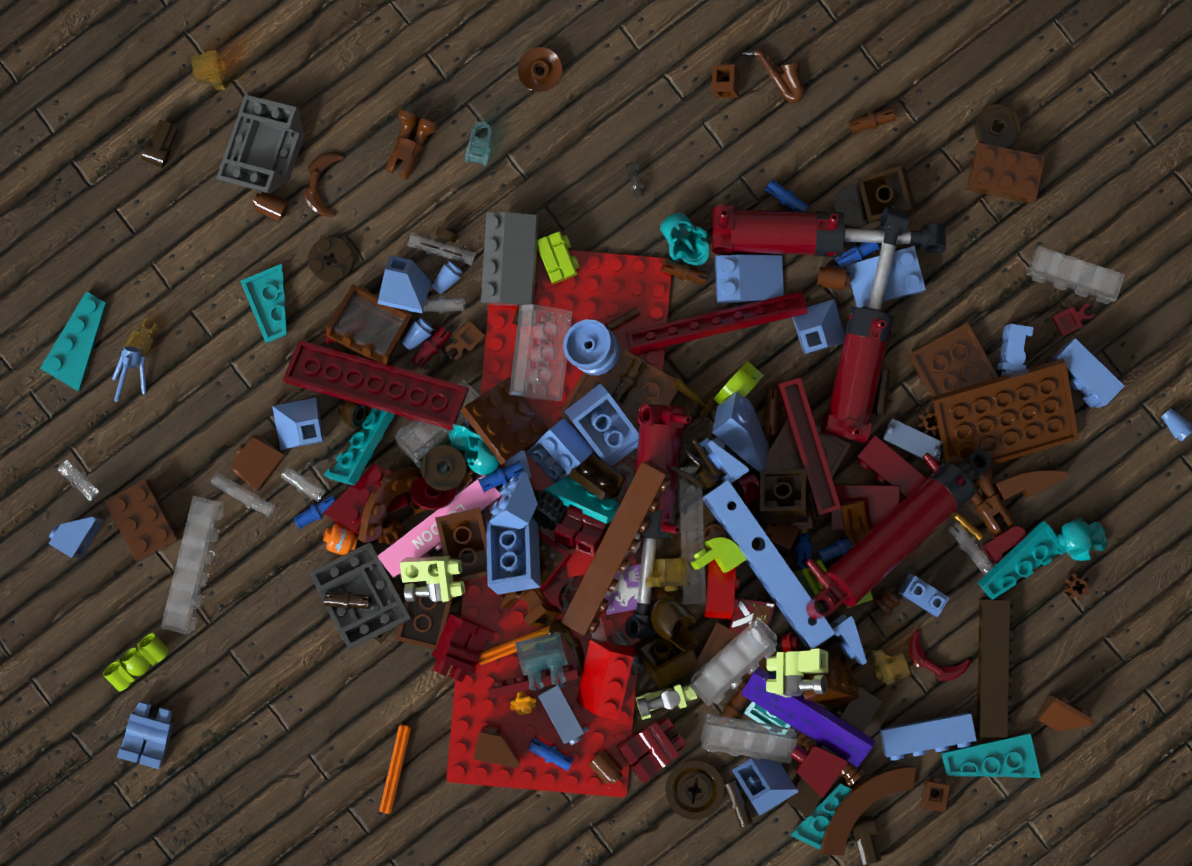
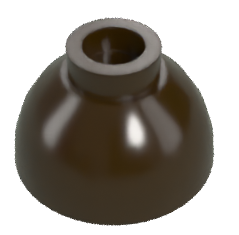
[338,401,368,429]

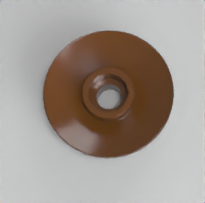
[517,47,562,92]

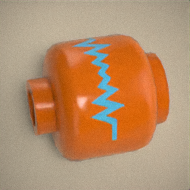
[323,523,358,555]

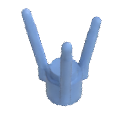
[112,346,146,402]

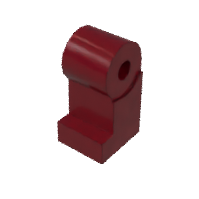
[733,473,760,514]
[982,526,1026,564]

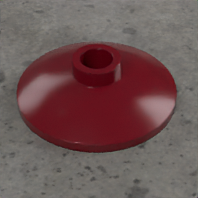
[411,476,456,510]

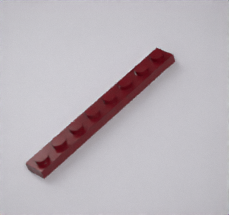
[626,292,808,354]

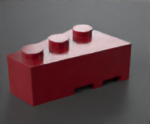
[323,464,391,535]

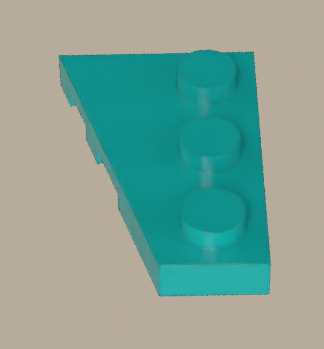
[240,264,288,344]
[544,476,620,524]
[790,783,852,850]

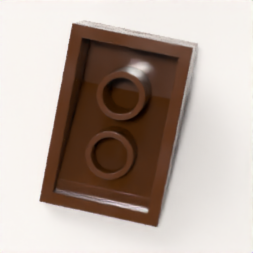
[435,507,487,582]

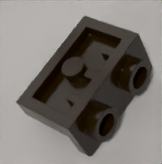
[569,454,625,500]

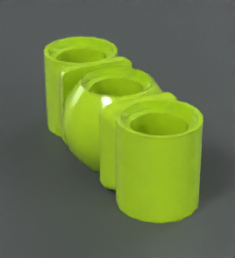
[103,633,169,691]

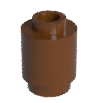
[817,265,851,290]

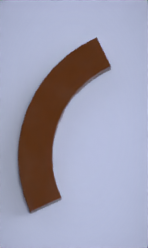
[820,766,916,855]

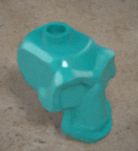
[660,212,709,265]
[449,425,501,476]
[1058,517,1108,561]

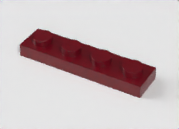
[488,665,579,699]

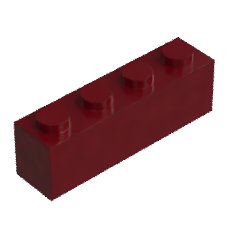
[856,436,926,500]

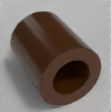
[253,192,289,222]
[587,749,623,784]

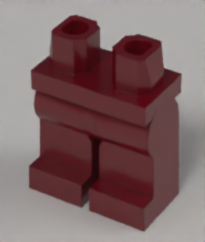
[554,505,612,557]
[432,614,494,682]
[616,717,686,784]

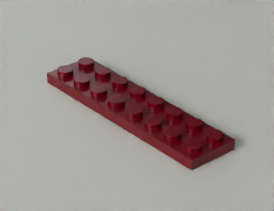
[283,340,468,430]

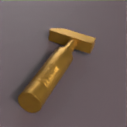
[673,379,715,418]
[953,512,985,541]

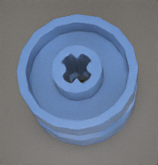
[563,319,621,375]

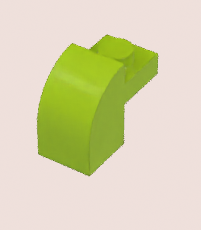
[713,361,764,405]
[690,537,747,573]

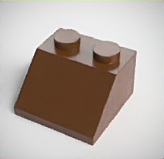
[473,726,521,768]

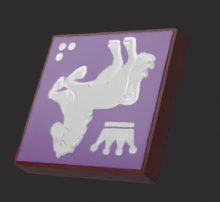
[605,563,641,616]

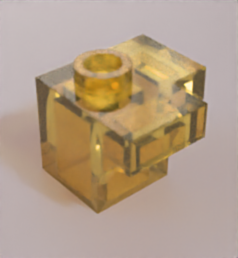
[191,50,227,91]
[645,558,687,591]
[871,649,911,685]

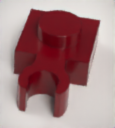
[1052,304,1095,337]

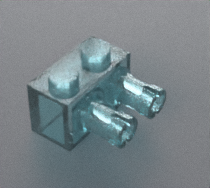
[515,632,568,690]

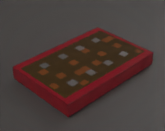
[539,531,572,592]

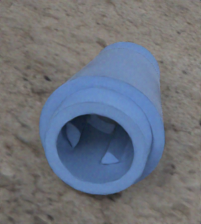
[431,260,463,295]
[402,317,434,351]
[1161,408,1192,442]

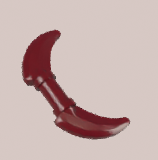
[909,629,971,681]

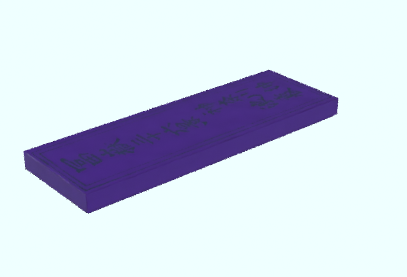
[741,667,876,767]

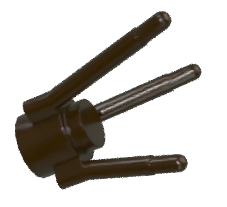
[670,439,720,488]

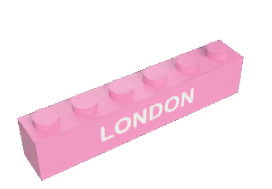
[377,475,502,579]

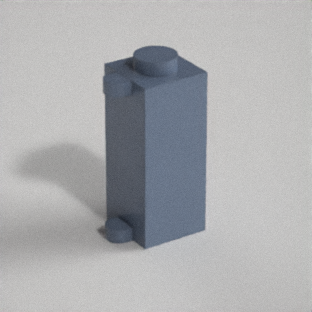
[881,419,943,461]
[538,682,590,745]

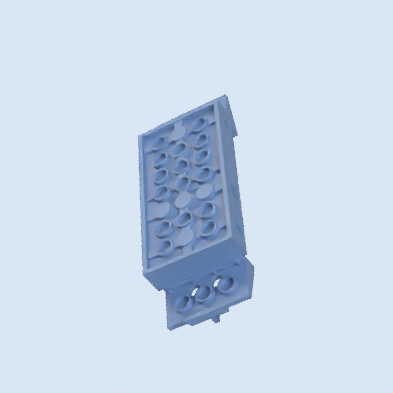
[699,437,867,665]

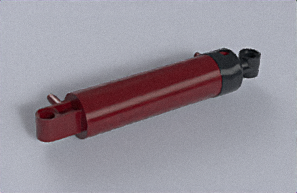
[806,450,991,619]

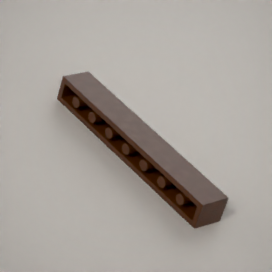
[561,460,672,636]

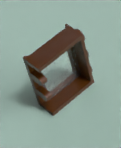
[326,284,413,364]

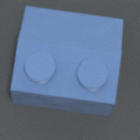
[48,517,105,558]

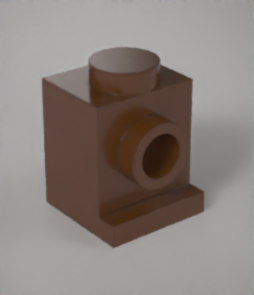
[711,62,739,99]
[920,777,950,812]

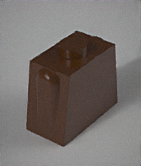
[230,435,287,491]

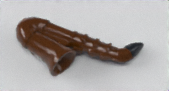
[742,48,804,103]

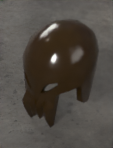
[651,596,698,652]

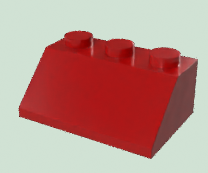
[576,638,635,720]

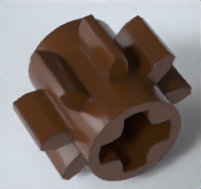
[916,408,938,436]
[379,517,404,545]
[1062,573,1092,601]

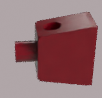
[789,744,848,798]

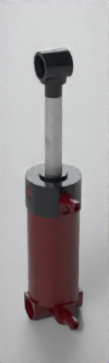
[712,205,946,257]
[821,207,910,443]
[625,404,691,639]

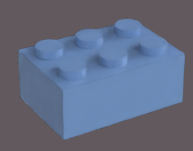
[1048,338,1124,408]
[486,518,541,594]

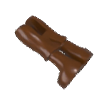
[386,109,439,180]
[971,468,1015,536]

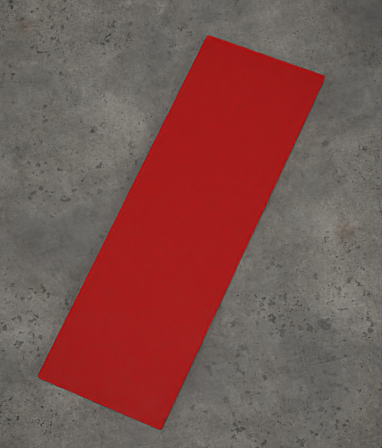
[447,248,671,797]

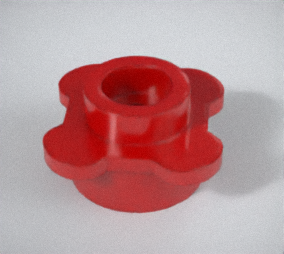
[782,632,799,653]

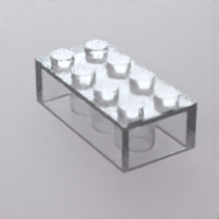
[509,304,573,401]
[690,617,777,706]

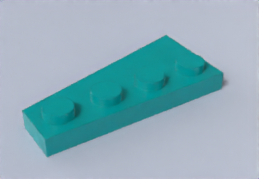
[40,291,107,392]
[324,408,395,486]
[977,521,1066,600]
[941,733,1041,778]

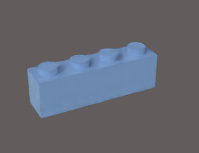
[879,712,976,760]

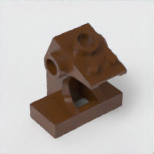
[500,588,561,627]

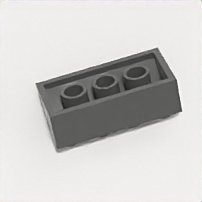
[481,212,539,306]

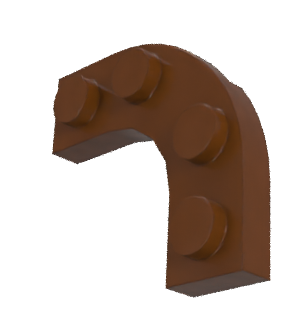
[358,466,421,543]
[840,499,917,557]

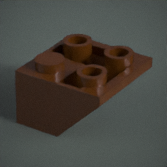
[1035,694,1096,731]

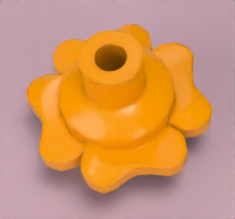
[510,691,536,715]

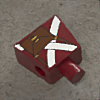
[729,598,775,645]

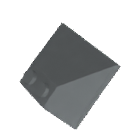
[216,95,304,194]
[309,542,411,650]

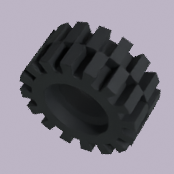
[532,490,567,530]

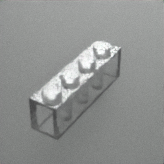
[1027,246,1125,304]
[395,379,480,463]
[700,714,797,764]

